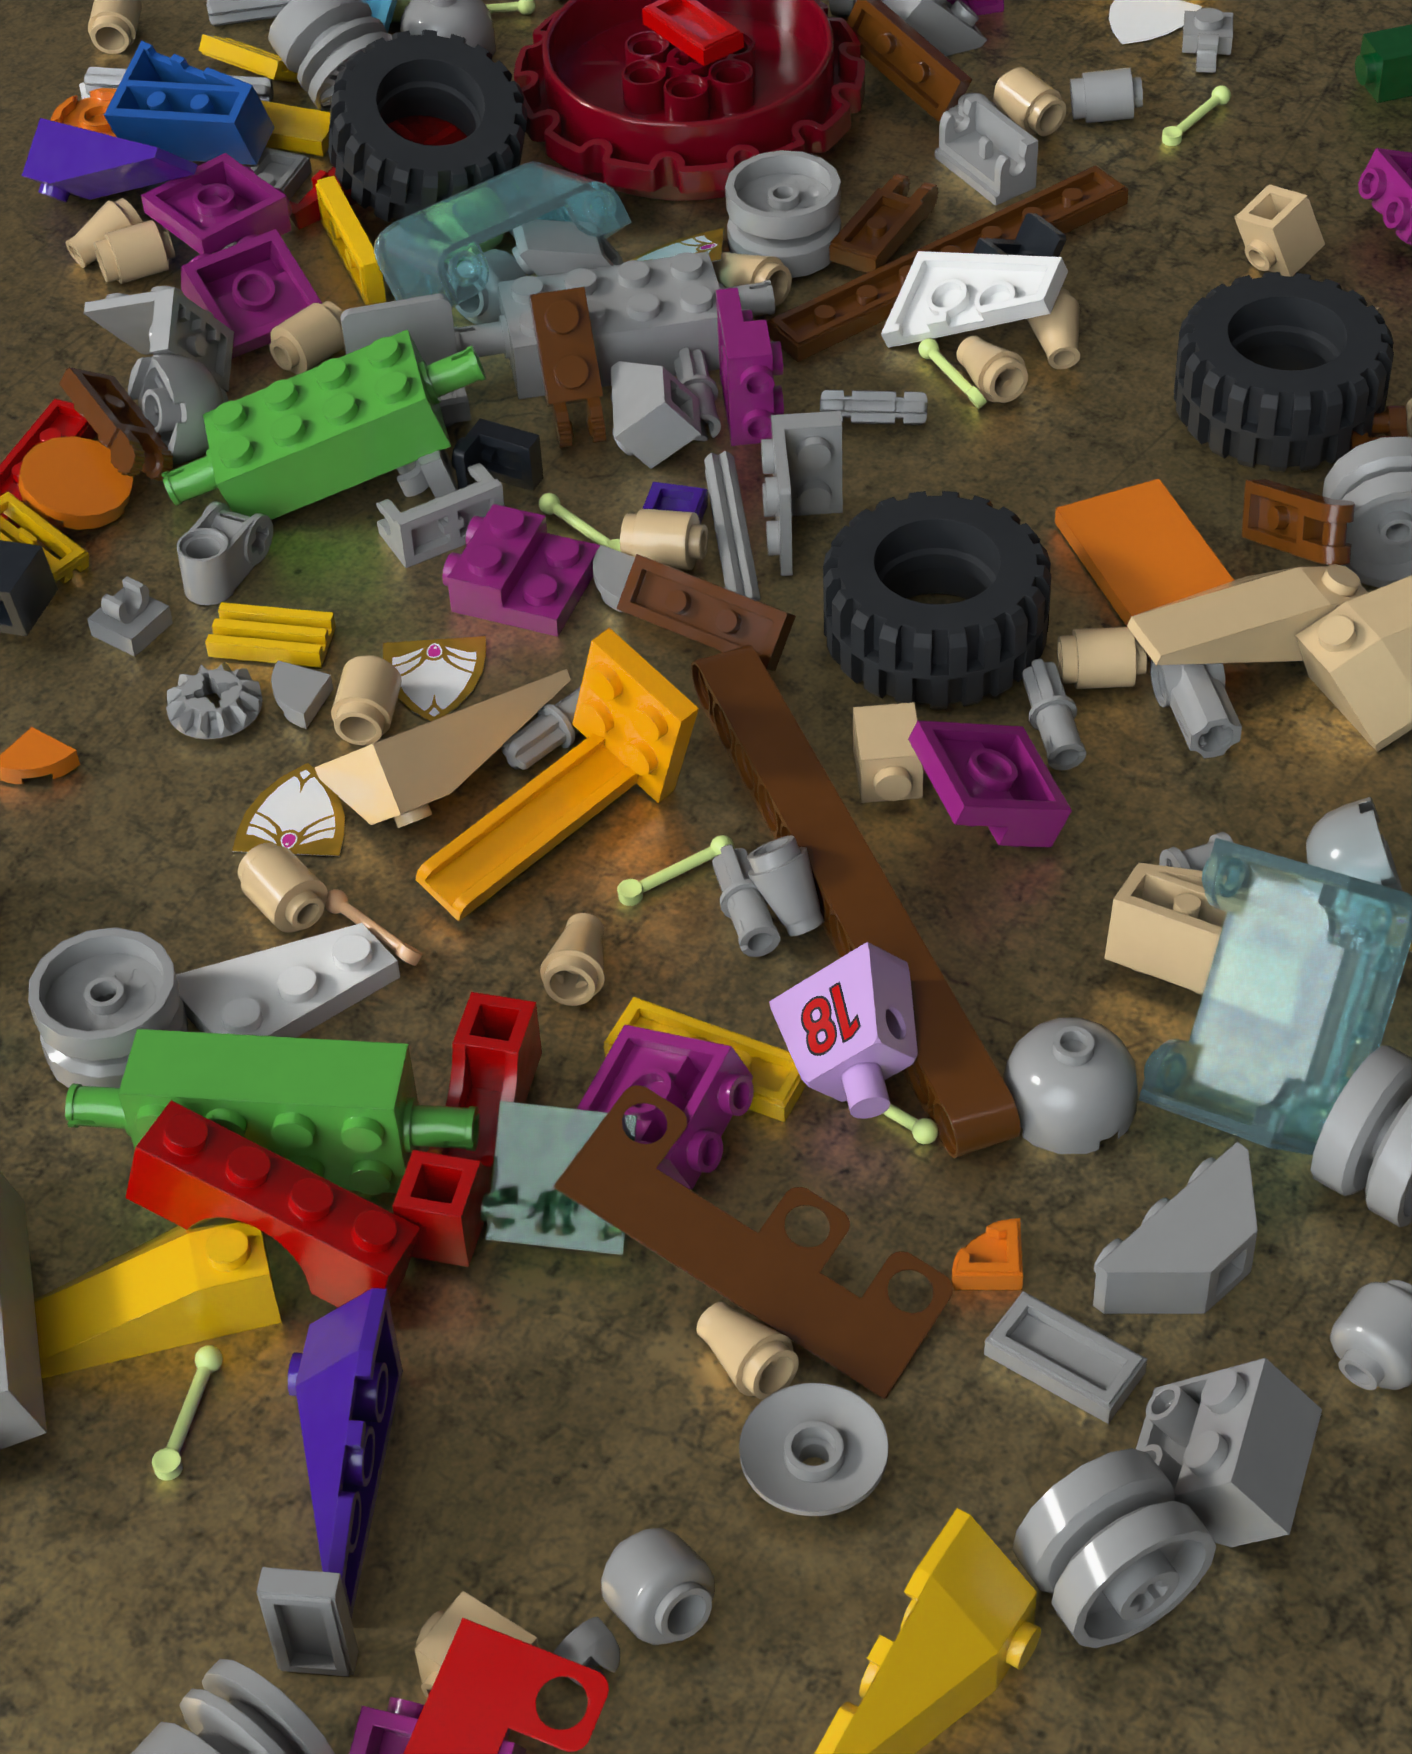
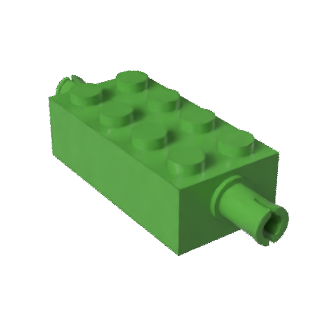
[162,329,486,520]
[65,1029,480,1195]

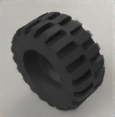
[328,30,527,231]
[1174,272,1394,472]
[823,491,1052,709]

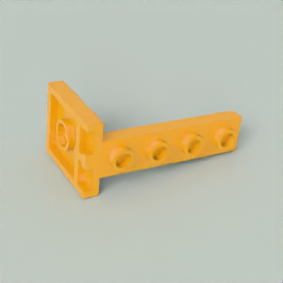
[415,627,699,922]

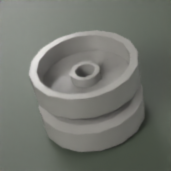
[725,150,841,278]
[1322,437,1412,588]
[28,927,188,1088]
[1310,1045,1412,1227]
[1012,1448,1216,1648]

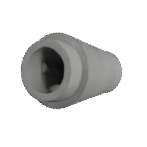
[747,835,824,936]

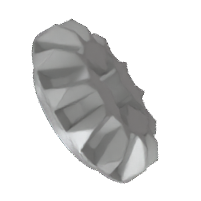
[166,662,263,739]

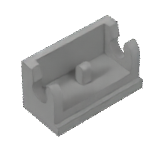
[935,93,1038,206]
[376,463,505,568]

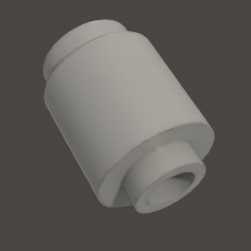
[1070,68,1143,123]

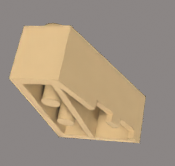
[1104,862,1347,1025]

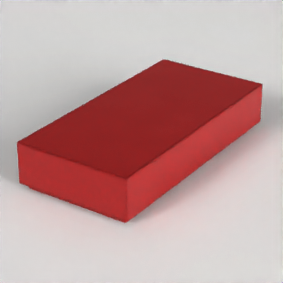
[642,0,744,66]

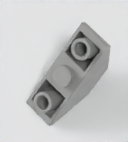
[1093,1141,1258,1314]

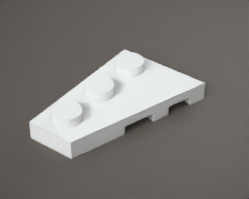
[881,251,1068,348]
[176,923,400,1038]

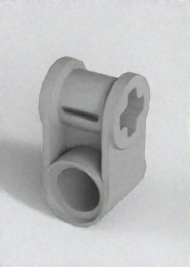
[177,501,273,605]

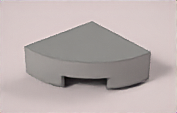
[593,545,635,612]
[271,660,333,729]

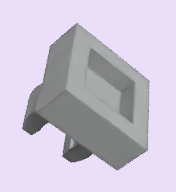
[397,449,458,498]
[87,576,173,657]

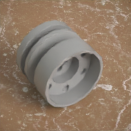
[268,0,392,112]
[131,1659,335,1754]

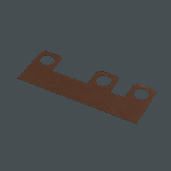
[553,1085,953,1400]

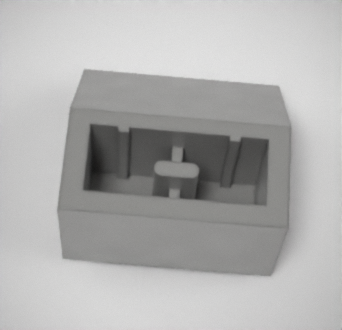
[1136,1358,1322,1547]

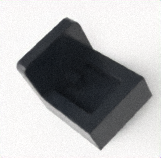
[973,213,1066,257]
[451,418,544,491]

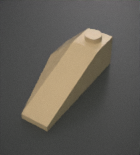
[1127,564,1368,665]
[1295,575,1412,752]
[315,669,571,828]

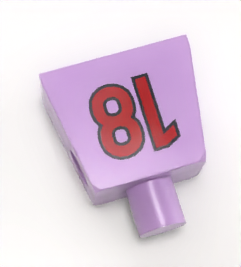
[769,942,918,1119]

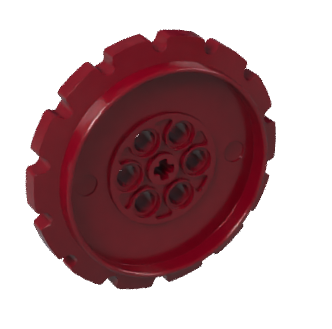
[514,0,865,201]

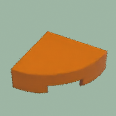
[0,727,80,784]
[952,1218,1023,1290]

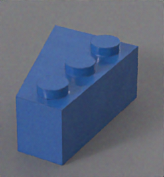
[104,41,275,165]

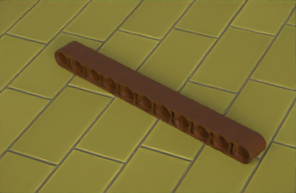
[691,645,1021,1158]

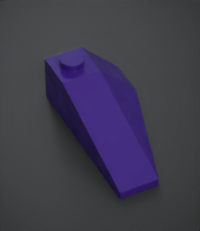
[288,1288,403,1619]

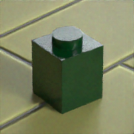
[1355,24,1412,103]

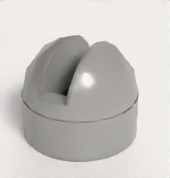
[553,1617,620,1686]

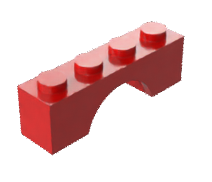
[393,992,542,1267]
[125,1100,420,1308]

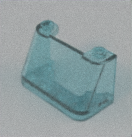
[374,161,632,308]
[1138,838,1412,1155]

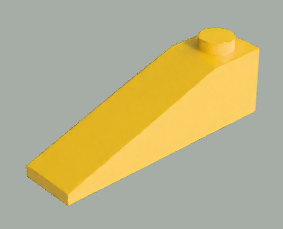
[34,1217,282,1378]
[814,1508,1041,1754]

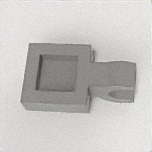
[1182,8,1233,73]

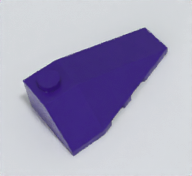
[22,118,198,203]

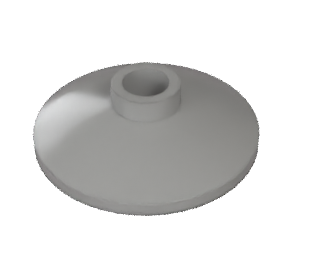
[739,1383,888,1516]

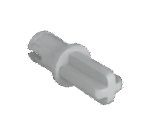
[674,347,721,441]
[1022,658,1086,770]
[501,686,581,770]
[712,844,780,957]

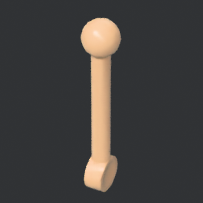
[325,889,423,966]

